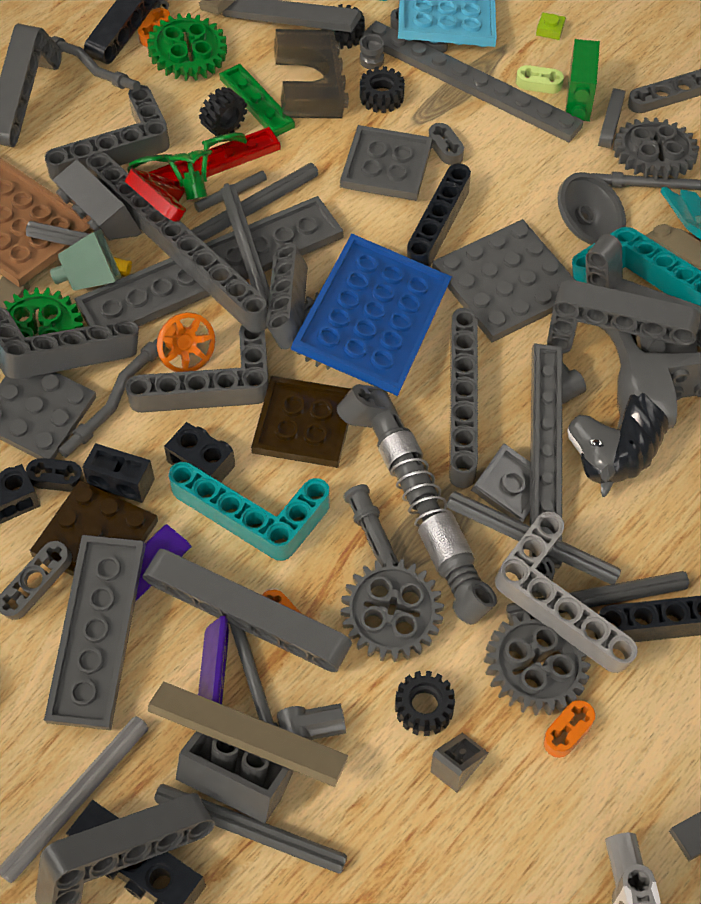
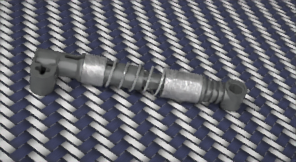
[337,384,497,625]

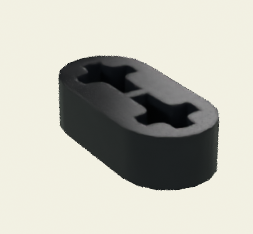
[26,458,84,492]

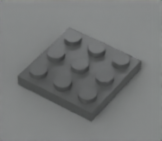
[340,125,433,201]
[0,372,96,459]

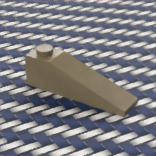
[645,224,701,270]

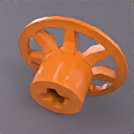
[157,312,215,372]

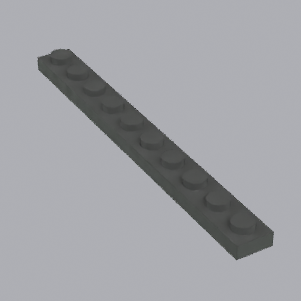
[362,21,583,143]

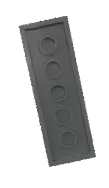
[44,535,146,730]

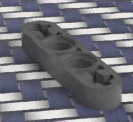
[628,69,701,113]

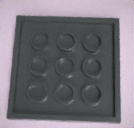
[432,219,576,343]

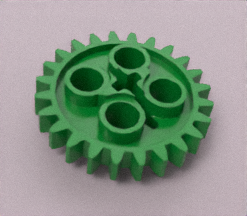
[147,13,227,81]
[4,287,84,337]

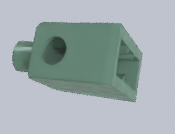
[50,229,122,290]

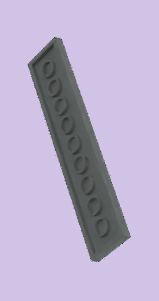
[74,196,344,326]

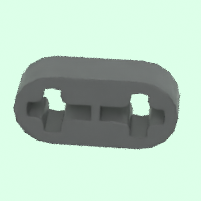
[428,123,464,165]

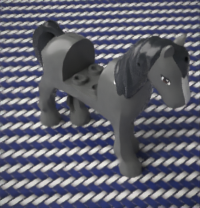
[567,326,701,497]

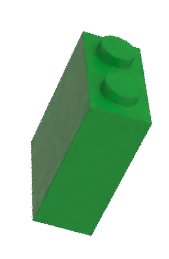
[565,39,600,122]

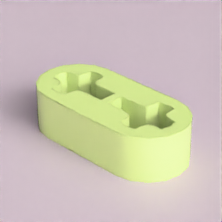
[516,65,564,94]

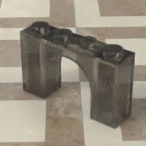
[273,29,349,119]

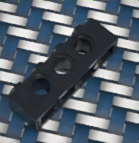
[66,799,206,904]

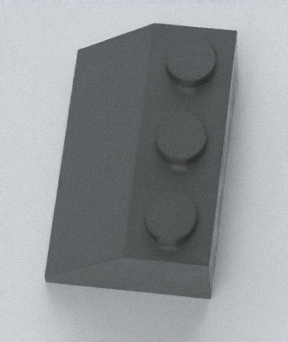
[53,159,142,240]
[176,731,294,824]

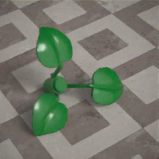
[127,133,247,200]

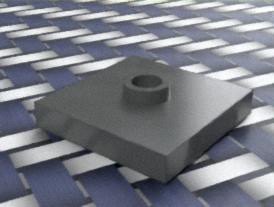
[471,443,530,523]

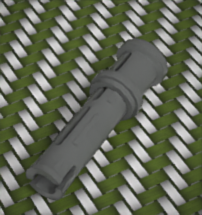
[343,484,399,567]

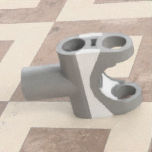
[605,832,661,904]

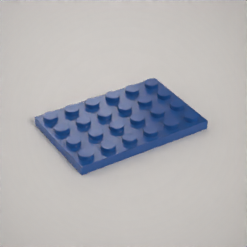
[291,233,452,396]

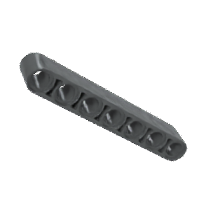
[449,307,478,489]
[143,549,352,672]

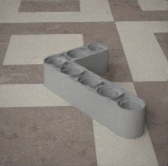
[495,511,638,673]

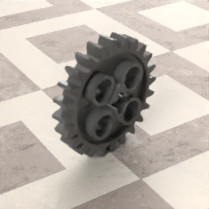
[613,117,699,180]
[341,558,444,662]
[484,612,591,716]

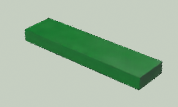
[219,64,295,137]

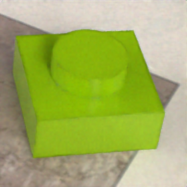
[536,12,566,40]

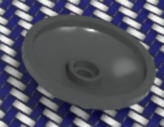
[557,172,626,245]

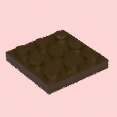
[251,376,351,468]
[30,480,158,576]

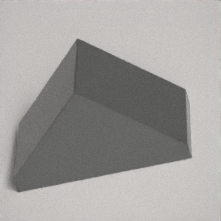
[430,732,489,793]

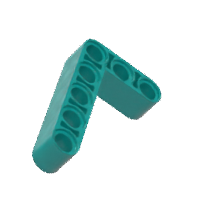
[572,227,701,306]
[168,462,330,561]

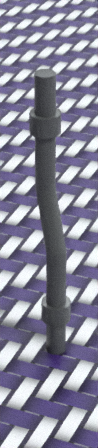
[51,36,141,91]
[58,339,166,458]

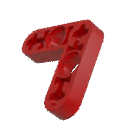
[125,168,186,222]

